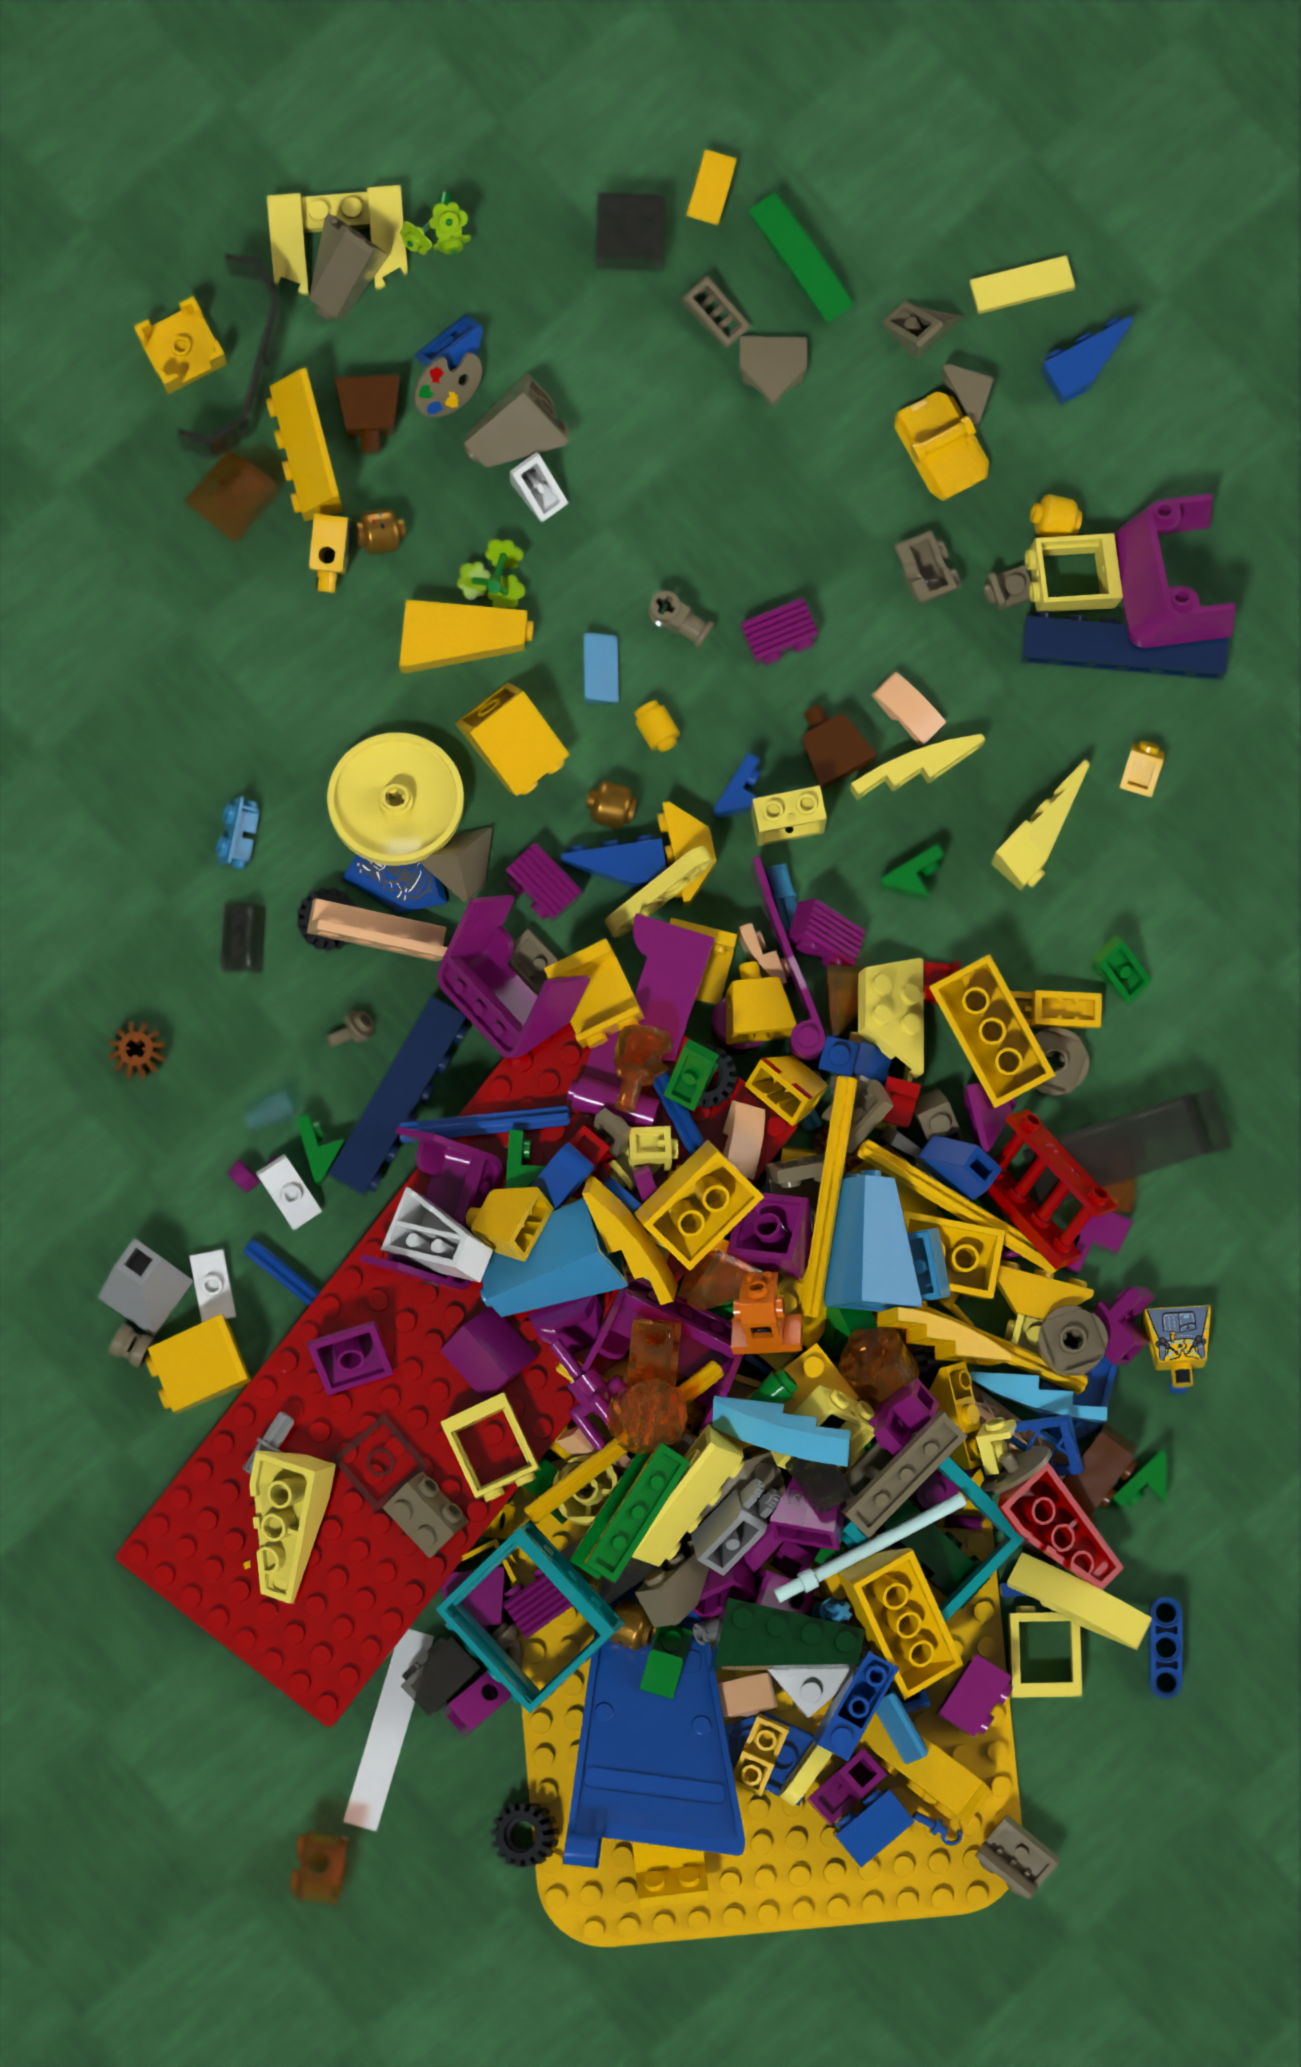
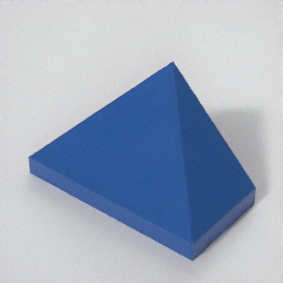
[414,314,483,370]

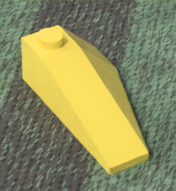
[991,760,1090,891]
[249,1450,336,1604]

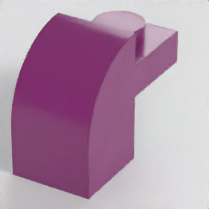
[1064,1212,1133,1275]
[1093,1287,1155,1365]
[869,1378,939,1457]
[806,1748,887,1826]

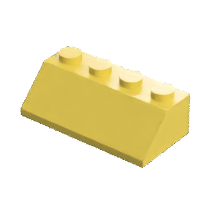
[632,1424,745,1567]

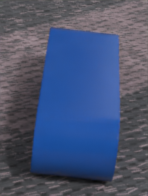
[530,1142,595,1212]
[1147,1597,1182,1699]

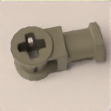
[649,591,715,649]

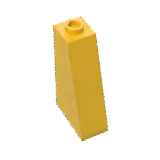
[399,599,534,673]

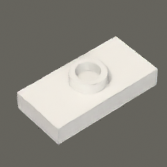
[256,1154,322,1230]
[189,1249,237,1322]

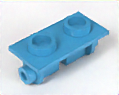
[216,797,260,870]

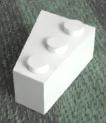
[381,1186,493,1282]
[766,1668,856,1718]

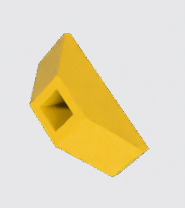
[657,801,717,907]
[996,1260,1094,1321]
[929,1361,983,1470]

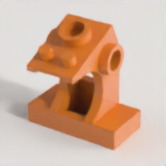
[731,1271,804,1355]

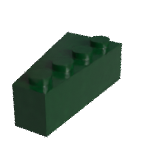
[875,1497,990,1610]
[709,1598,865,1671]

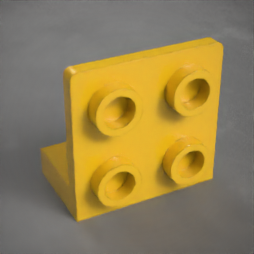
[669,918,738,1005]
[632,1842,710,1908]

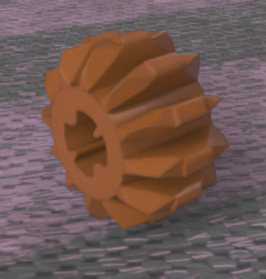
[108,1022,166,1080]

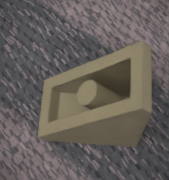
[881,301,965,361]
[419,826,493,903]

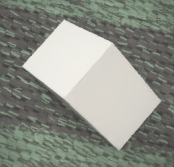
[509,452,568,522]

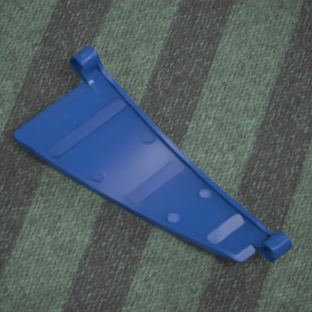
[563,1421,745,1869]

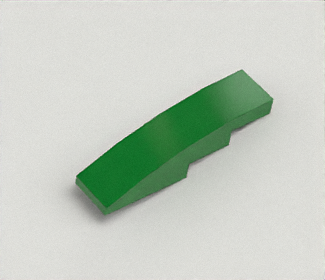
[746,191,855,324]

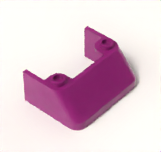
[1114,493,1236,648]
[437,895,590,1058]
[360,1127,503,1290]
[581,1275,744,1430]

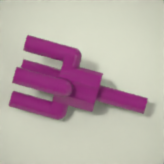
[549,1338,647,1451]

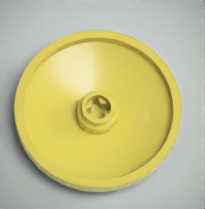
[327,732,464,866]

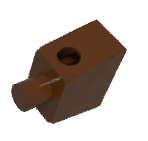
[335,374,401,455]
[801,704,877,791]

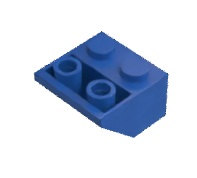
[833,1788,915,1867]

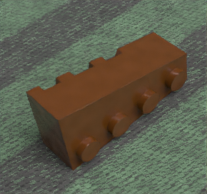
[1021,1423,1138,1566]

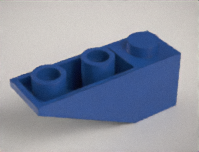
[1041,315,1134,406]
[561,835,667,889]
[812,1651,899,1761]

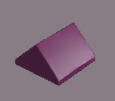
[440,1306,538,1401]
[307,1321,394,1396]

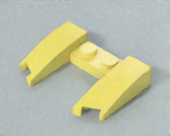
[267,185,408,296]

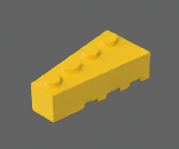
[711,1343,860,1450]
[856,1712,992,1825]

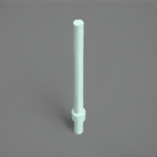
[773,1493,967,1603]

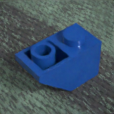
[915,1135,1002,1202]

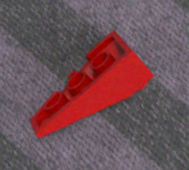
[997,1462,1124,1590]

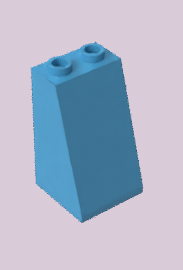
[825,1170,922,1312]
[480,1198,628,1317]

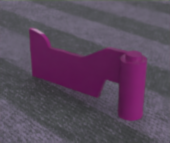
[751,856,825,1066]

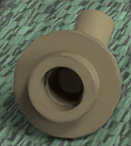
[326,1010,374,1048]
[490,1622,522,1669]

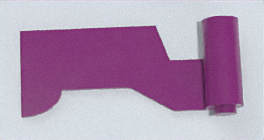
[567,913,715,1127]

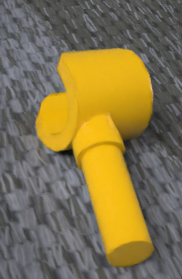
[936,1293,974,1326]

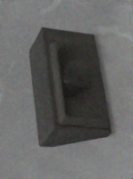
[221,902,266,973]
[785,1457,850,1513]

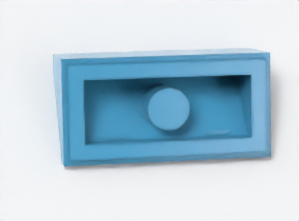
[584,633,619,704]
[907,1228,951,1302]
[875,1691,928,1764]

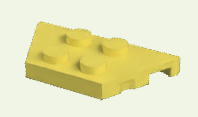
[858,958,924,1078]

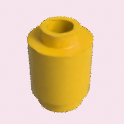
[634,700,681,753]

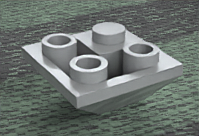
[97,1238,194,1337]

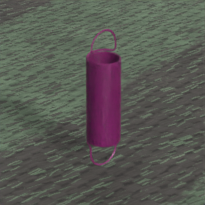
[935,1515,992,1530]

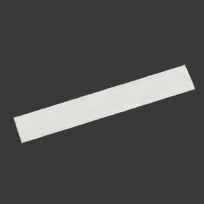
[343,1629,434,1831]

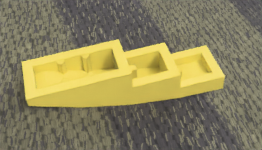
[850,734,986,800]
[1007,1552,1152,1650]

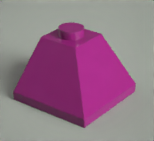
[962,1083,1016,1154]
[726,1193,811,1279]

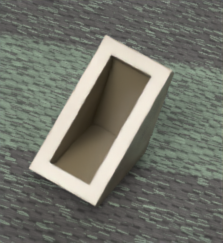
[941,364,994,431]

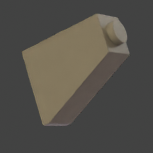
[309,213,389,322]
[464,372,571,468]

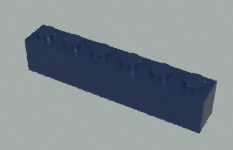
[1020,612,1229,680]
[328,996,470,1197]

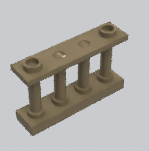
[837,1410,968,1538]

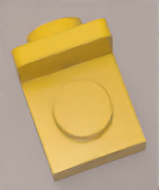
[1119,741,1165,798]

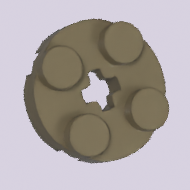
[1032,1027,1089,1097]
[1037,1306,1108,1376]

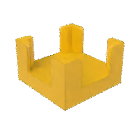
[134,296,227,395]

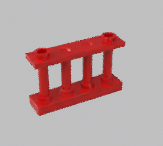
[985,1109,1118,1270]

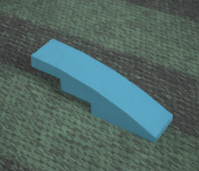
[970,1372,1108,1424]
[712,1396,851,1467]

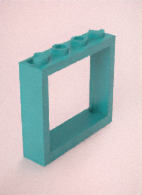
[841,1456,1025,1622]
[435,1520,625,1713]

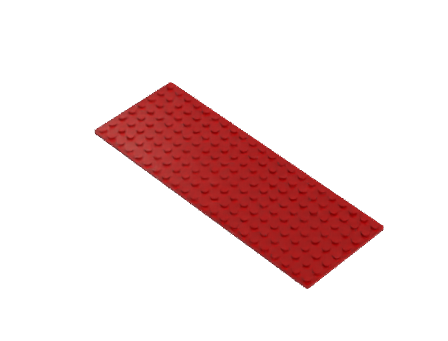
[116,1022,798,1727]

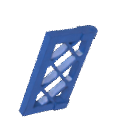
[981,1414,1084,1480]

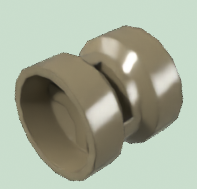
[108,1323,155,1369]

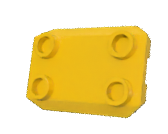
[894,391,989,501]

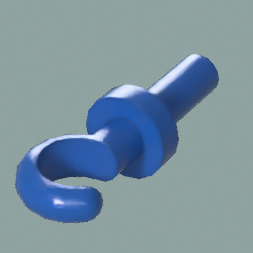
[912,1811,962,1846]

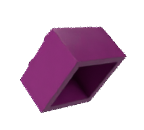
[935,1654,1013,1737]

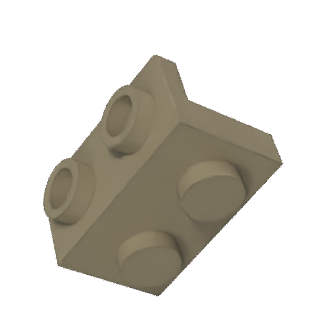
[383,1472,469,1559]
[975,1815,1061,1900]

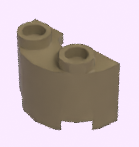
[894,530,961,605]

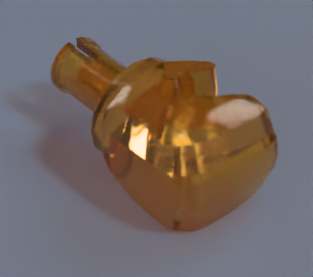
[613,1025,673,1113]

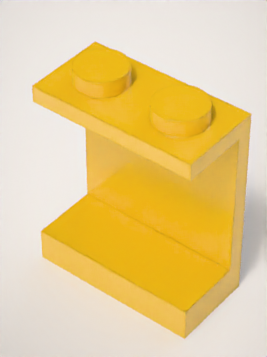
[544,938,645,1048]

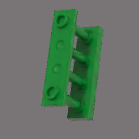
[569,1442,690,1583]

